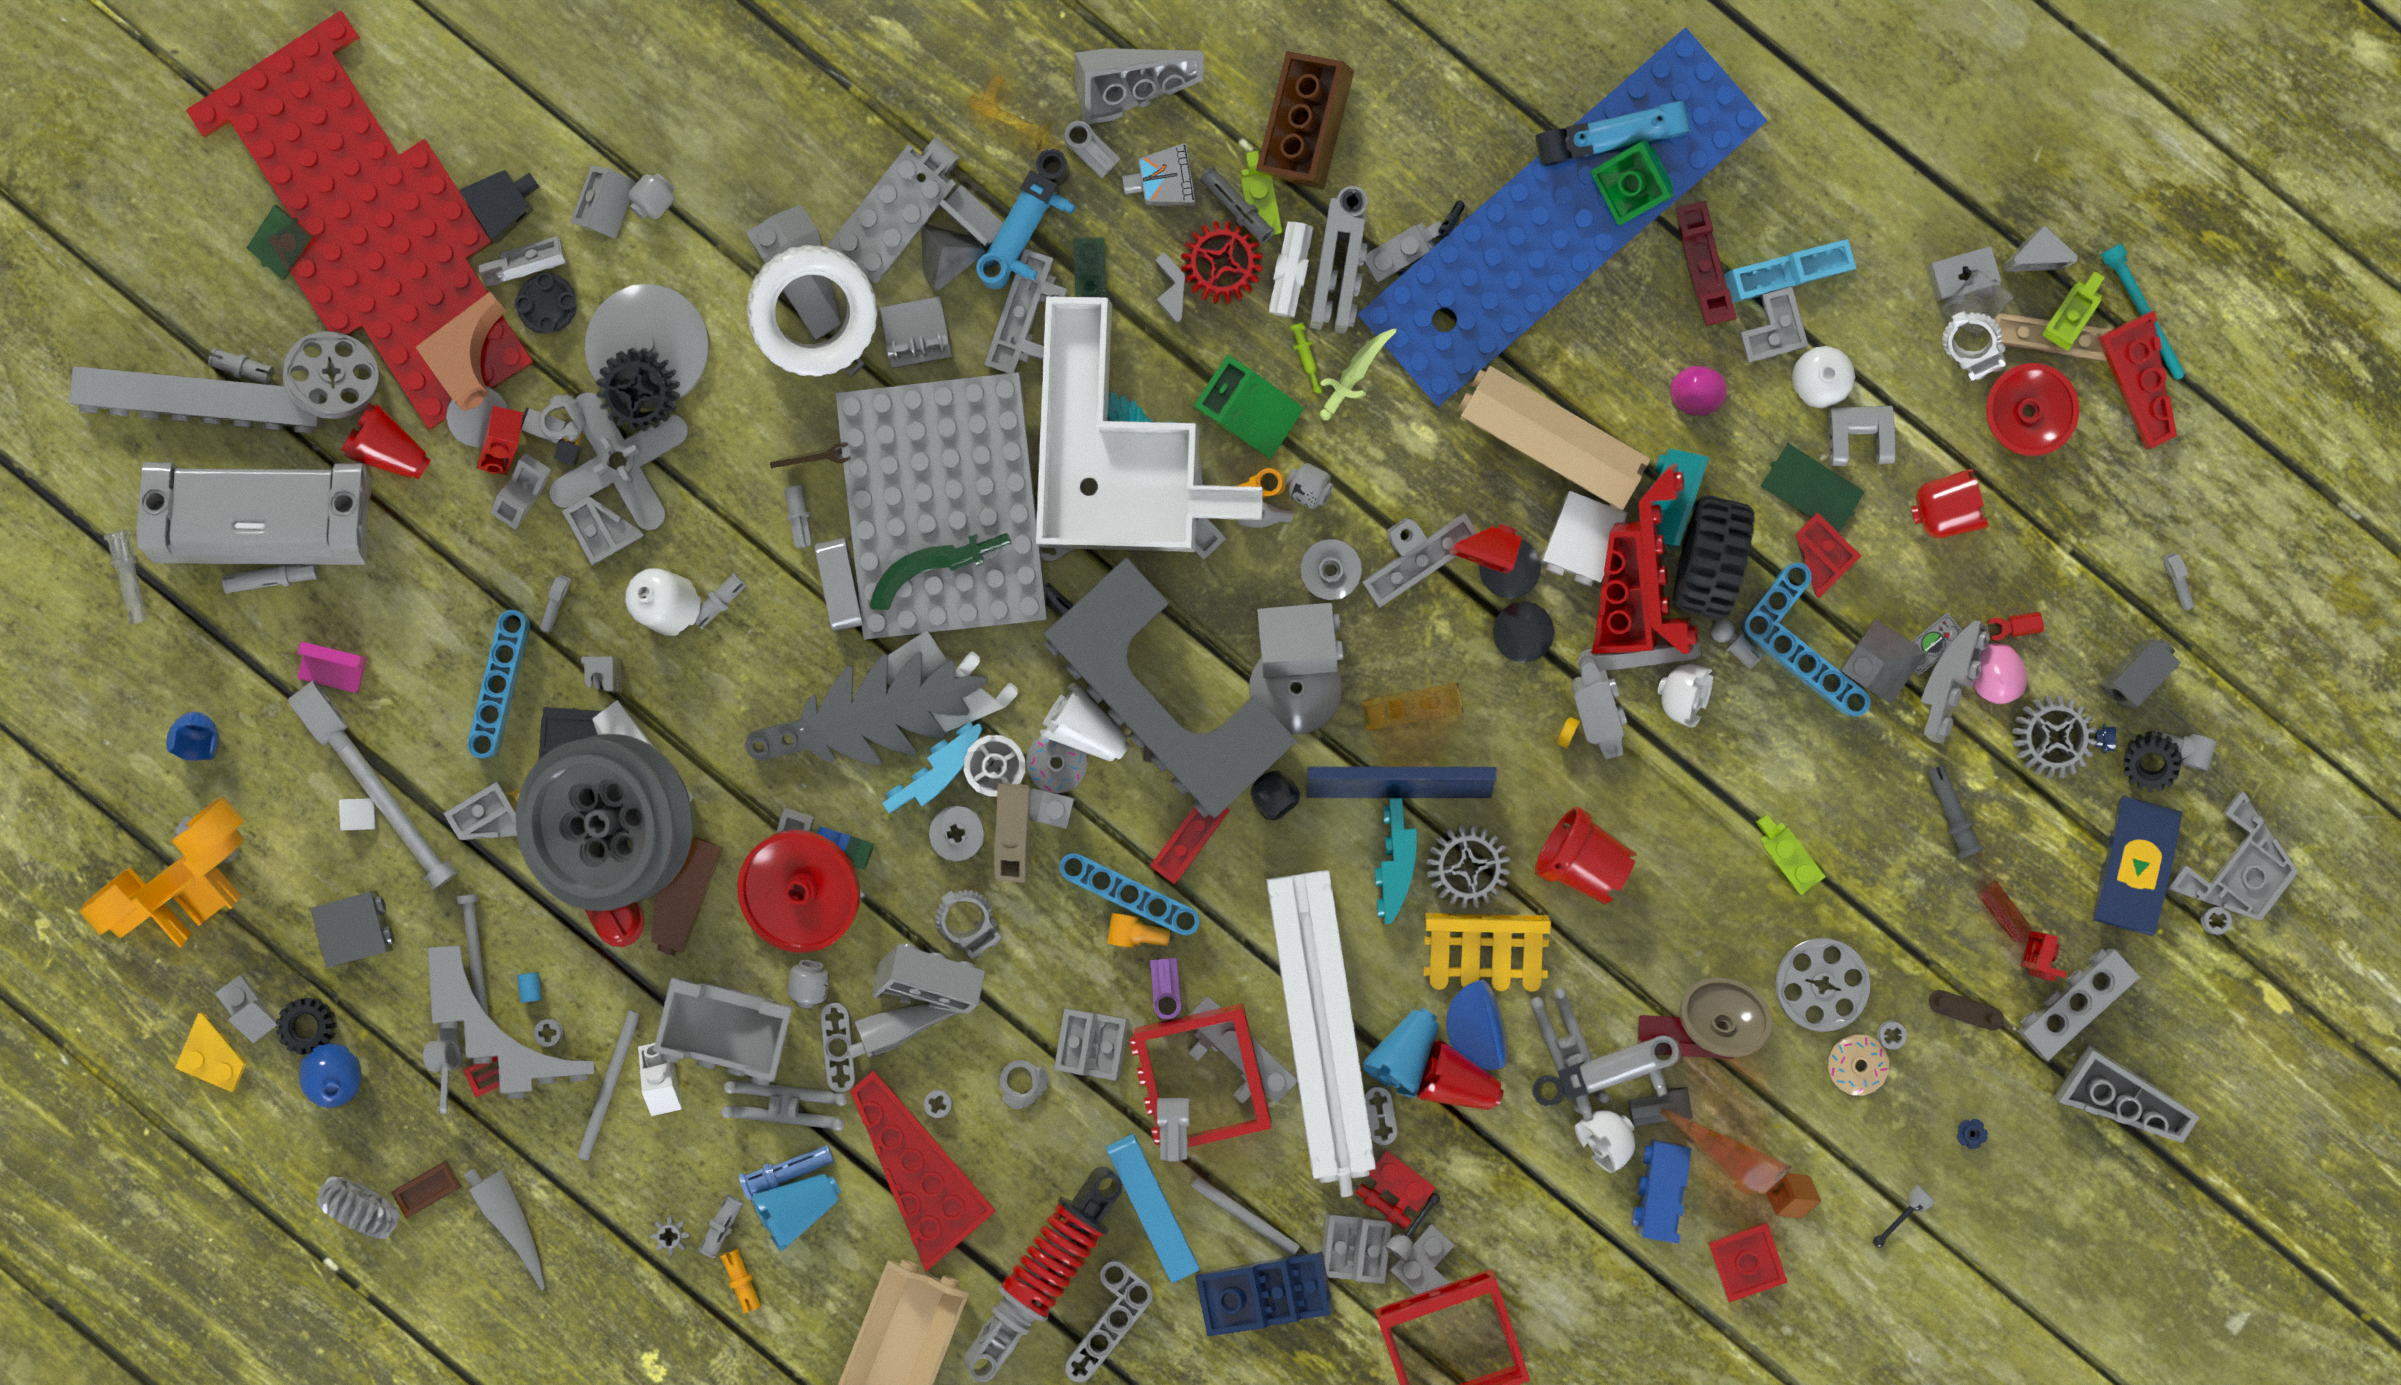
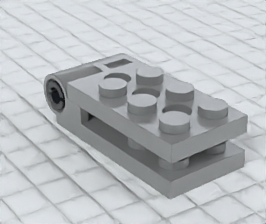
[1309,186,1368,334]

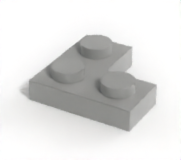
[1739,287,1809,363]
[1390,1223,1454,1312]

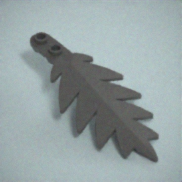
[745,652,988,765]

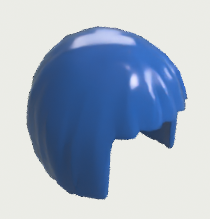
[166,712,219,761]

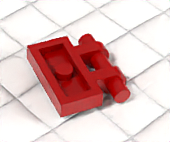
[1355,1150,1436,1230]

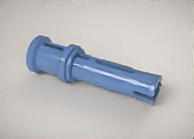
[739,1144,834,1200]

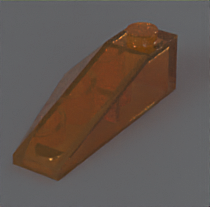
[1660,1108,1791,1195]

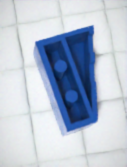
[1632,1139,1692,1244]

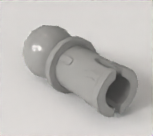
[1710,619,1763,670]

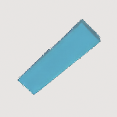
[1724,239,1856,303]

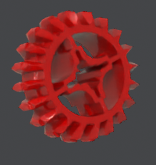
[1181,221,1263,304]

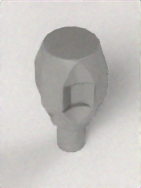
[1237,501,1293,528]

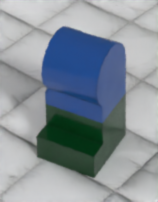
[817,826,875,870]

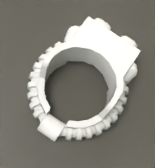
[1942,311,2006,380]

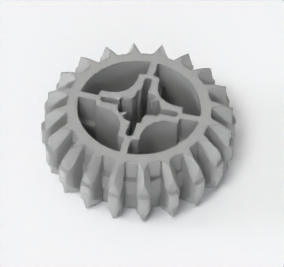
[2012,695,2097,778]
[1427,825,1510,909]
[316,1176,400,1239]

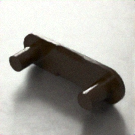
[1929,990,2004,1031]

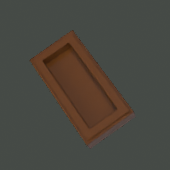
[391,1160,462,1219]

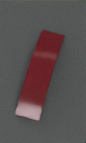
[1675,200,1737,326]

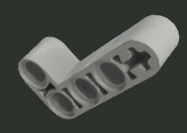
[1065,1258,1153,1382]

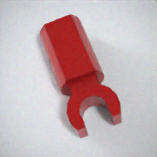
[1986,612,2044,641]

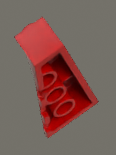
[1592,521,1658,654]

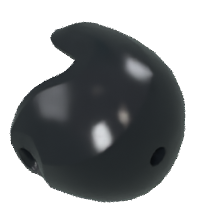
[1250,770,1300,820]

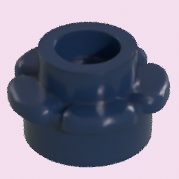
[2095,723,2116,754]
[1957,1119,1988,1149]

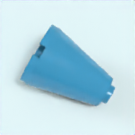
[1362,1008,1439,1098]
[751,1174,841,1251]

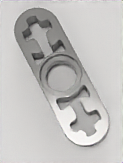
[821,1002,856,1093]

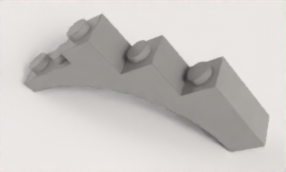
[428,946,594,1099]

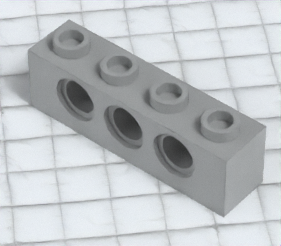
[2017,948,2140,1061]

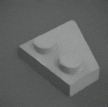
[562,496,645,566]

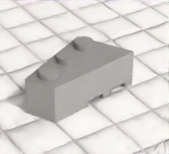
[871,944,985,1014]

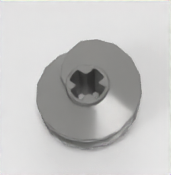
[929,806,985,861]

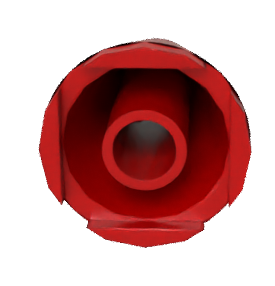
[1416,1040,1504,1110]

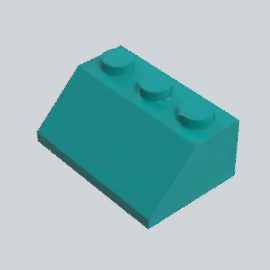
[1637,448,1709,550]

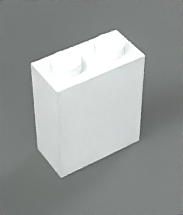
[1540,491,1627,587]

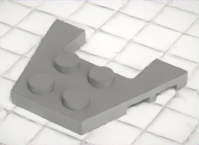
[2167,792,2299,921]

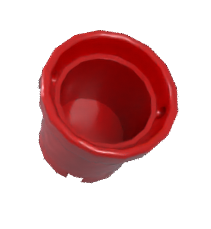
[1535,806,1636,905]

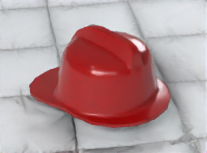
[585,902,644,947]

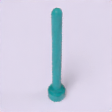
[2100,243,2185,379]

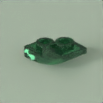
[1073,237,1106,298]

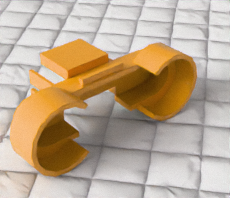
[78,796,245,948]

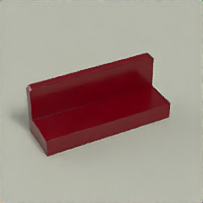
[1637,1015,1734,1059]

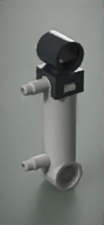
[1532,1036,1682,1121]

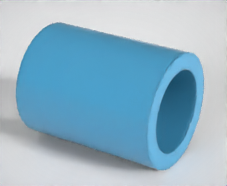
[517,972,542,1003]

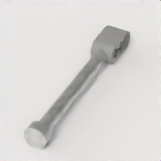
[288,680,458,891]

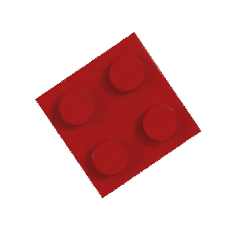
[1707,1222,1788,1303]

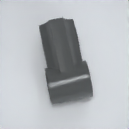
[1628,1087,1693,1127]

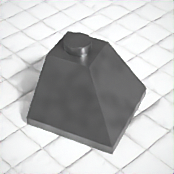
[1840,618,1927,704]

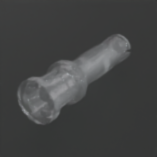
[103,530,149,625]

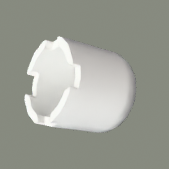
[625,569,701,636]

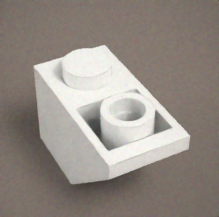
[638,1043,681,1116]

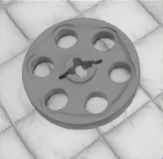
[283,332,379,419]
[1775,938,1870,1032]

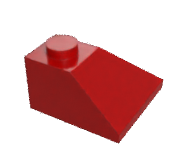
[1449,524,1522,574]

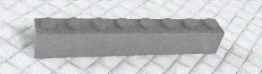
[69,366,326,434]

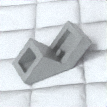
[1155,252,1185,326]
[490,453,551,530]

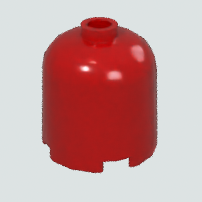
[1911,469,1988,538]

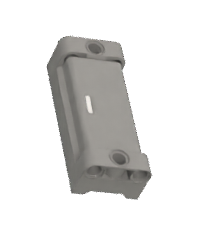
[137,462,372,565]

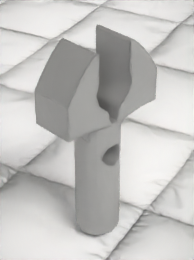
[2163,552,2194,610]
[540,574,571,632]

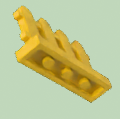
[1423,913,1551,992]

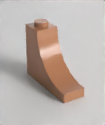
[415,292,507,412]

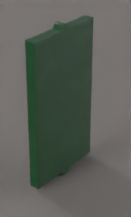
[1761,443,1865,533]

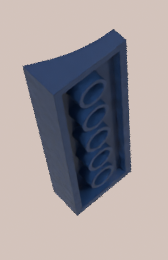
[1306,767,1496,798]

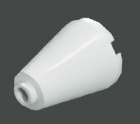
[1040,682,1129,762]

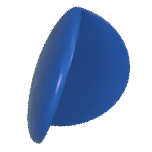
[1446,980,1508,1070]

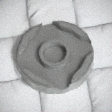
[446,386,507,447]

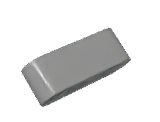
[815,538,863,632]

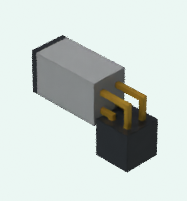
[521,407,583,467]

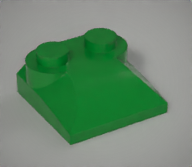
[1590,140,1675,226]

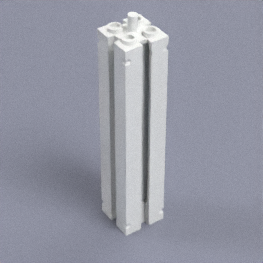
[1266,870,1376,1197]

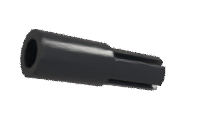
[1438,200,1465,237]

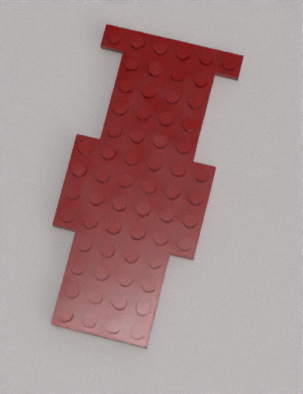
[186,10,534,430]

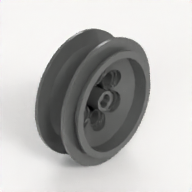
[516,733,693,911]

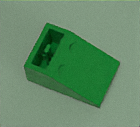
[1193,354,1305,460]

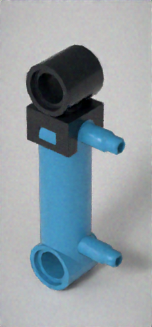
[1535,101,1691,167]
[976,149,1076,290]

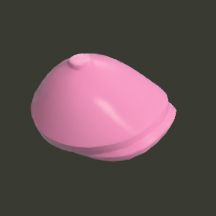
[1973,643,2027,704]

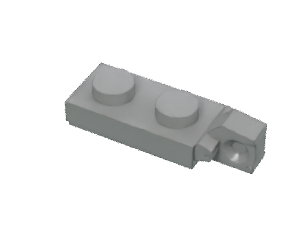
[1364,220,1442,284]
[478,236,566,287]

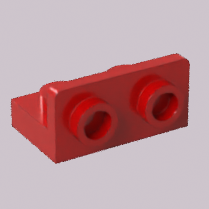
[2020,931,2067,982]

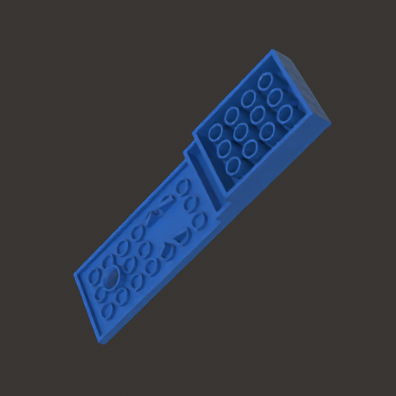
[1357,27,1767,408]

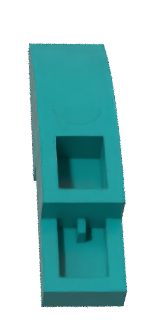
[1375,798,1417,924]

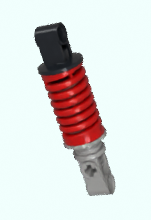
[964,1166,1122,1382]

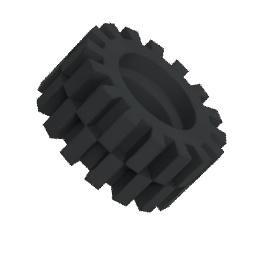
[2123,731,2182,792]
[276,998,337,1055]

